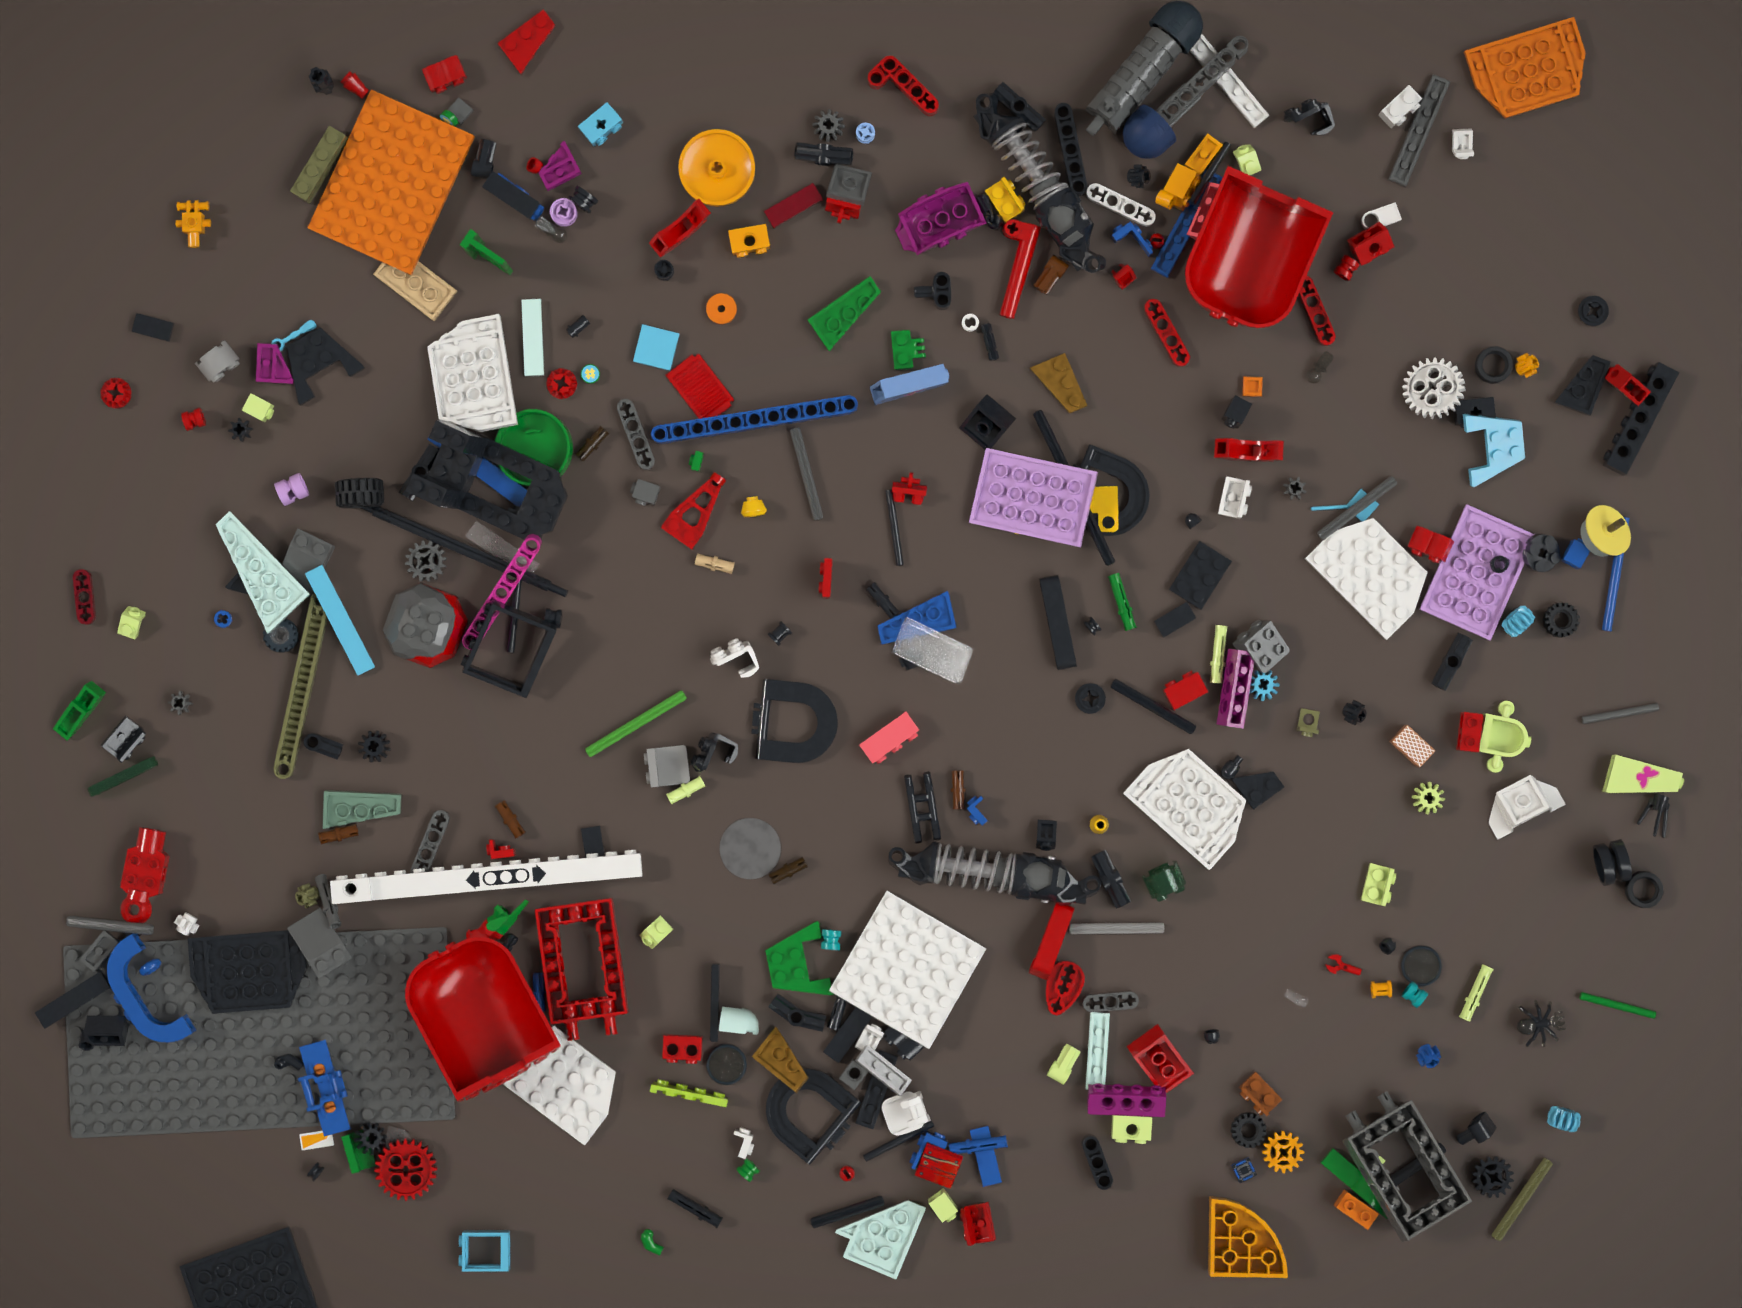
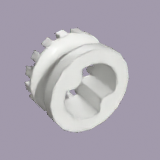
[962,314,979,332]

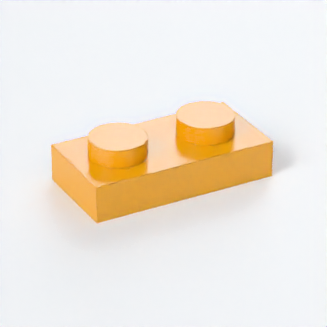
[1185,133,1223,175]

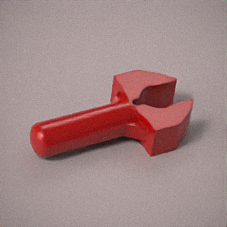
[1325,954,1362,976]

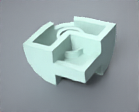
[719,1006,759,1035]

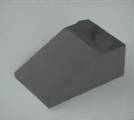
[282,529,336,598]
[287,908,352,979]

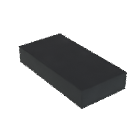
[131,313,174,342]
[1154,602,1196,638]
[581,826,605,858]

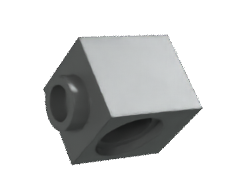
[839,1059,868,1090]

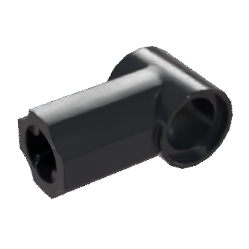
[471,139,497,179]
[304,733,344,760]

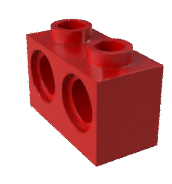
[1456,712,1483,753]
[662,1034,703,1064]

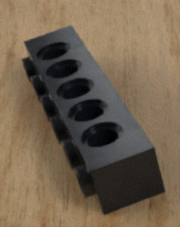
[1603,362,1680,476]

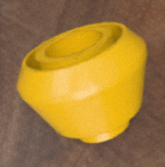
[741,496,767,517]

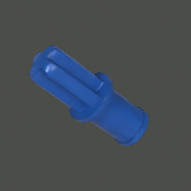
[532,972,546,1011]

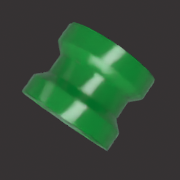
[736,1158,760,1182]

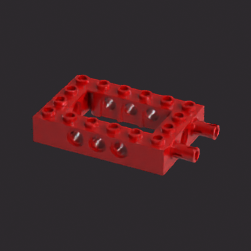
[535,898,629,1041]

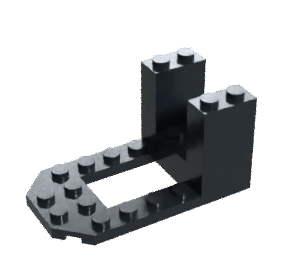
[406,420,568,540]

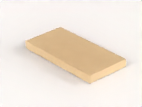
[373,261,457,321]

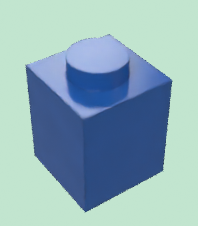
[1560,538,1590,569]

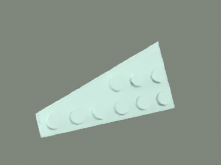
[216,511,310,634]

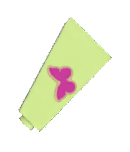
[1602,755,1684,793]

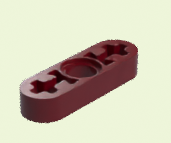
[73,569,96,625]

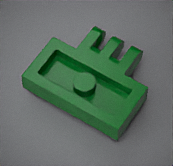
[891,330,926,370]

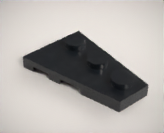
[1554,355,1610,416]

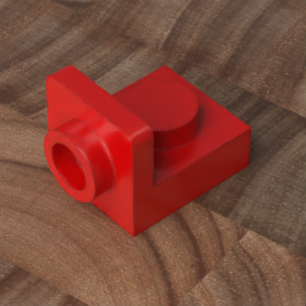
[486,839,516,859]

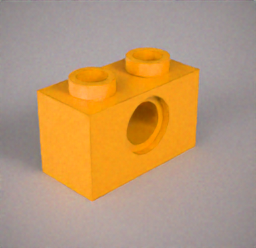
[728,224,770,258]

